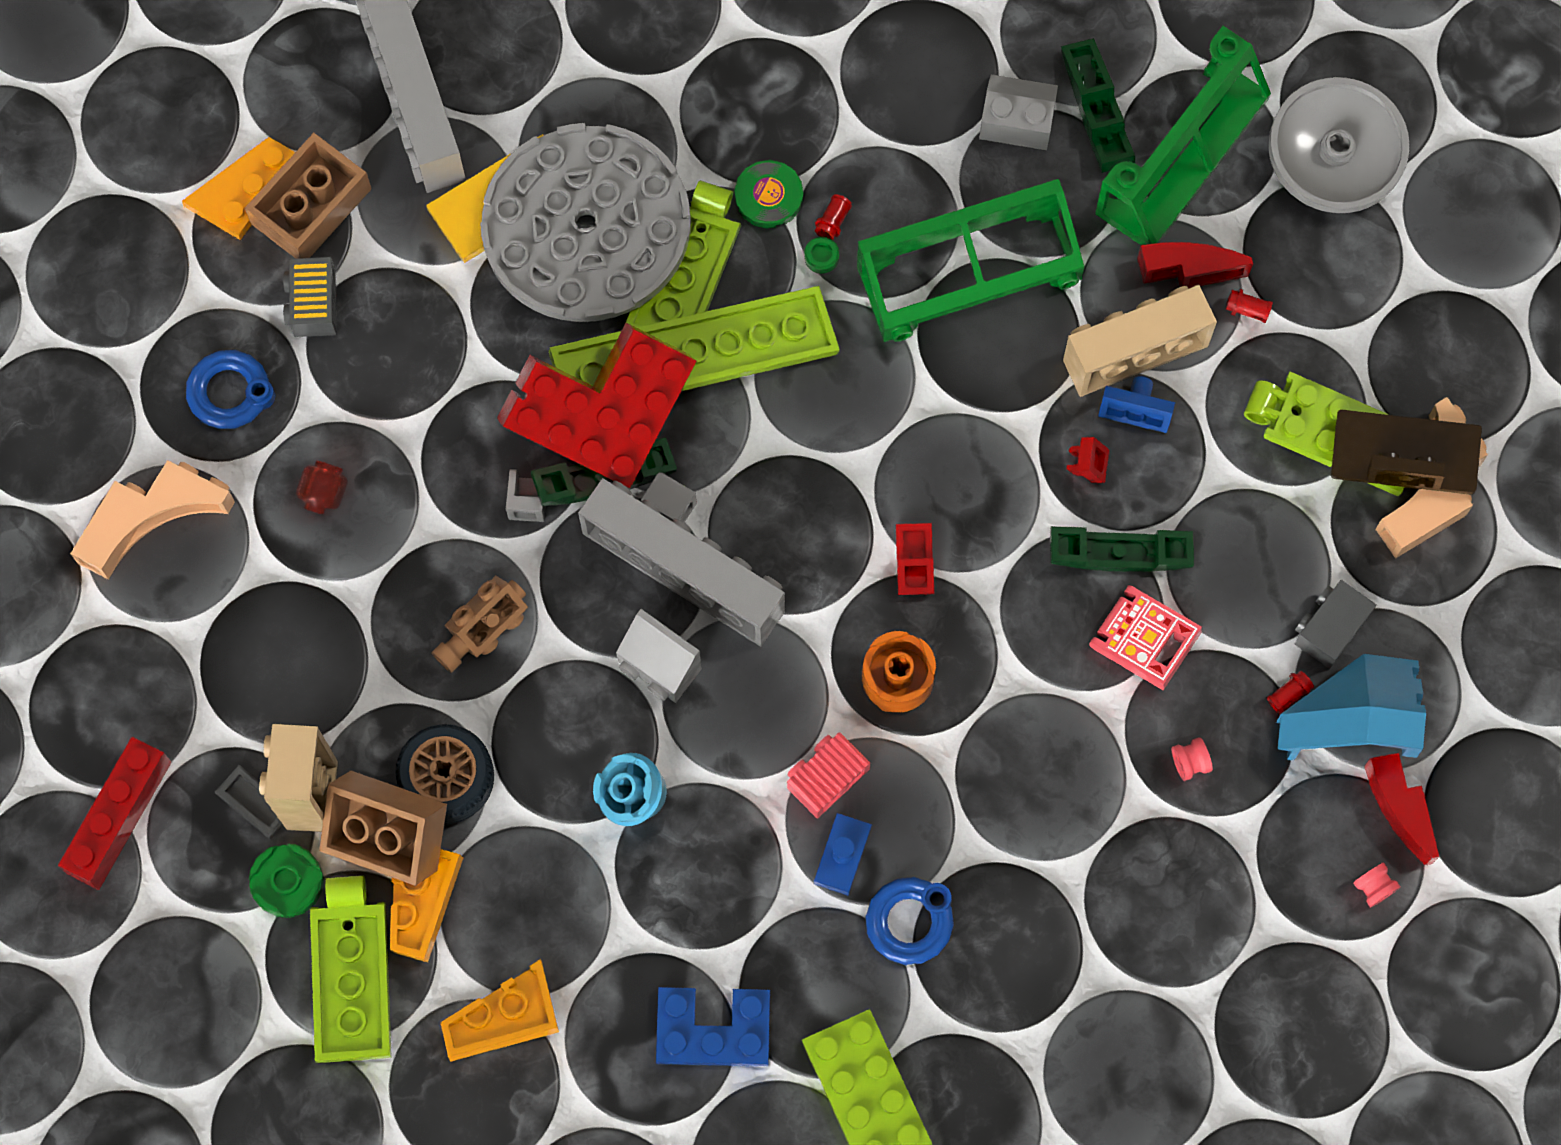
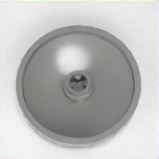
[1269,77,1409,213]

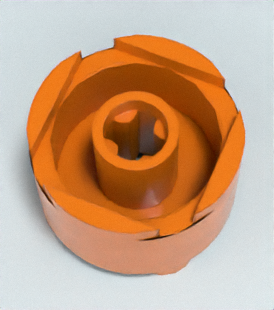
[862,631,936,712]

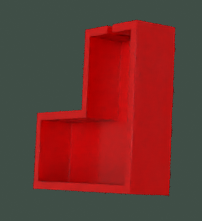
[497,323,697,488]

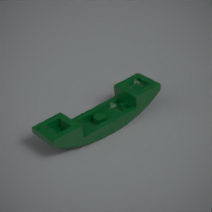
[531,437,677,506]
[1050,526,1194,572]

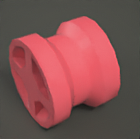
[1171,737,1213,781]
[1353,863,1401,908]

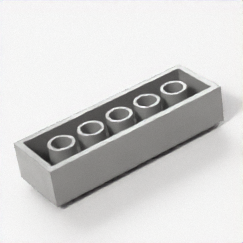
[355,0,466,193]
[578,478,785,647]

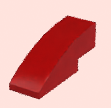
[1137,242,1253,288]
[1364,753,1439,865]

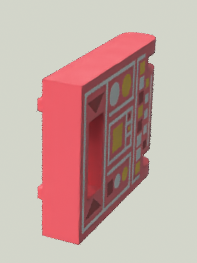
[1089,585,1202,690]

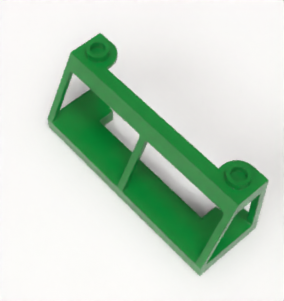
[1095,26,1271,245]
[857,179,1085,342]

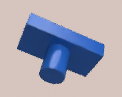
[1098,376,1175,433]
[814,813,872,896]

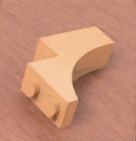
[1375,397,1488,558]
[70,460,235,580]

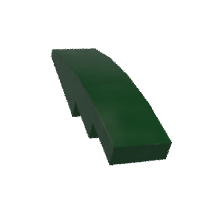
[1061,38,1135,173]

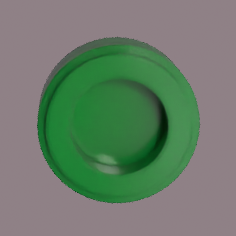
[804,237,839,274]

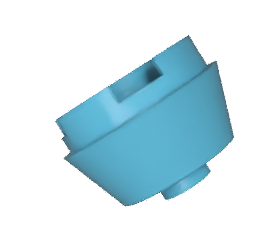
[593,753,667,826]

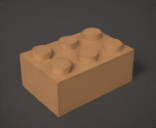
[245,133,372,259]
[319,771,447,886]

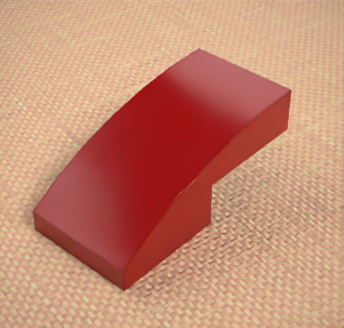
[895,523,934,595]

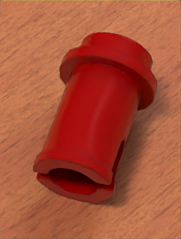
[815,194,852,240]
[1225,289,1273,323]
[1266,671,1314,715]

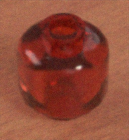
[296,460,348,515]

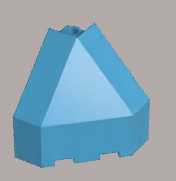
[1276,654,1426,761]

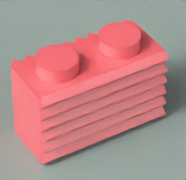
[787,732,871,819]

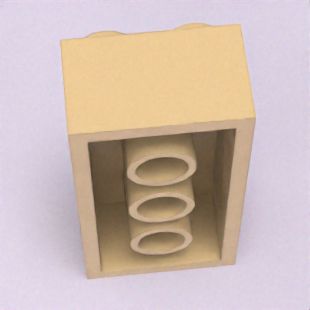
[1063,285,1217,397]
[259,724,338,832]

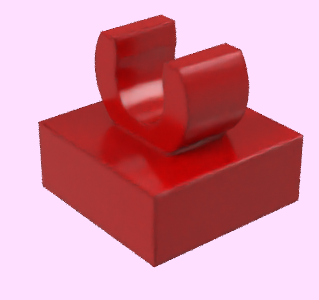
[1066,437,1109,483]

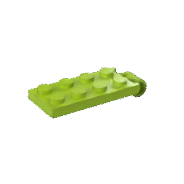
[626,180,741,327]
[1244,372,1404,496]
[310,875,392,1063]

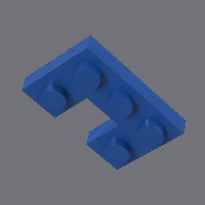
[656,987,770,1066]

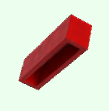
[58,737,172,890]

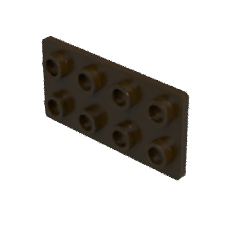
[1331,410,1482,495]

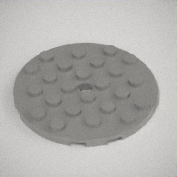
[480,123,691,322]

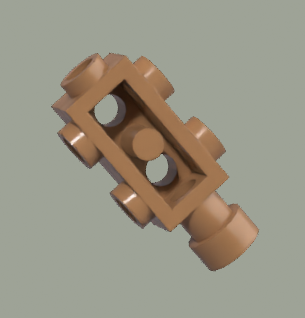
[431,576,528,673]

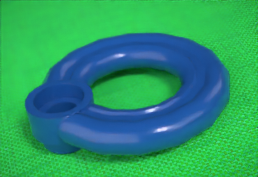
[186,350,276,429]
[866,877,954,965]

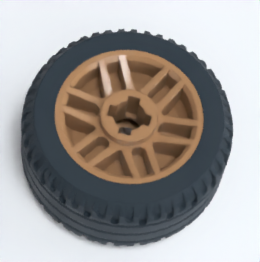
[395,724,494,824]

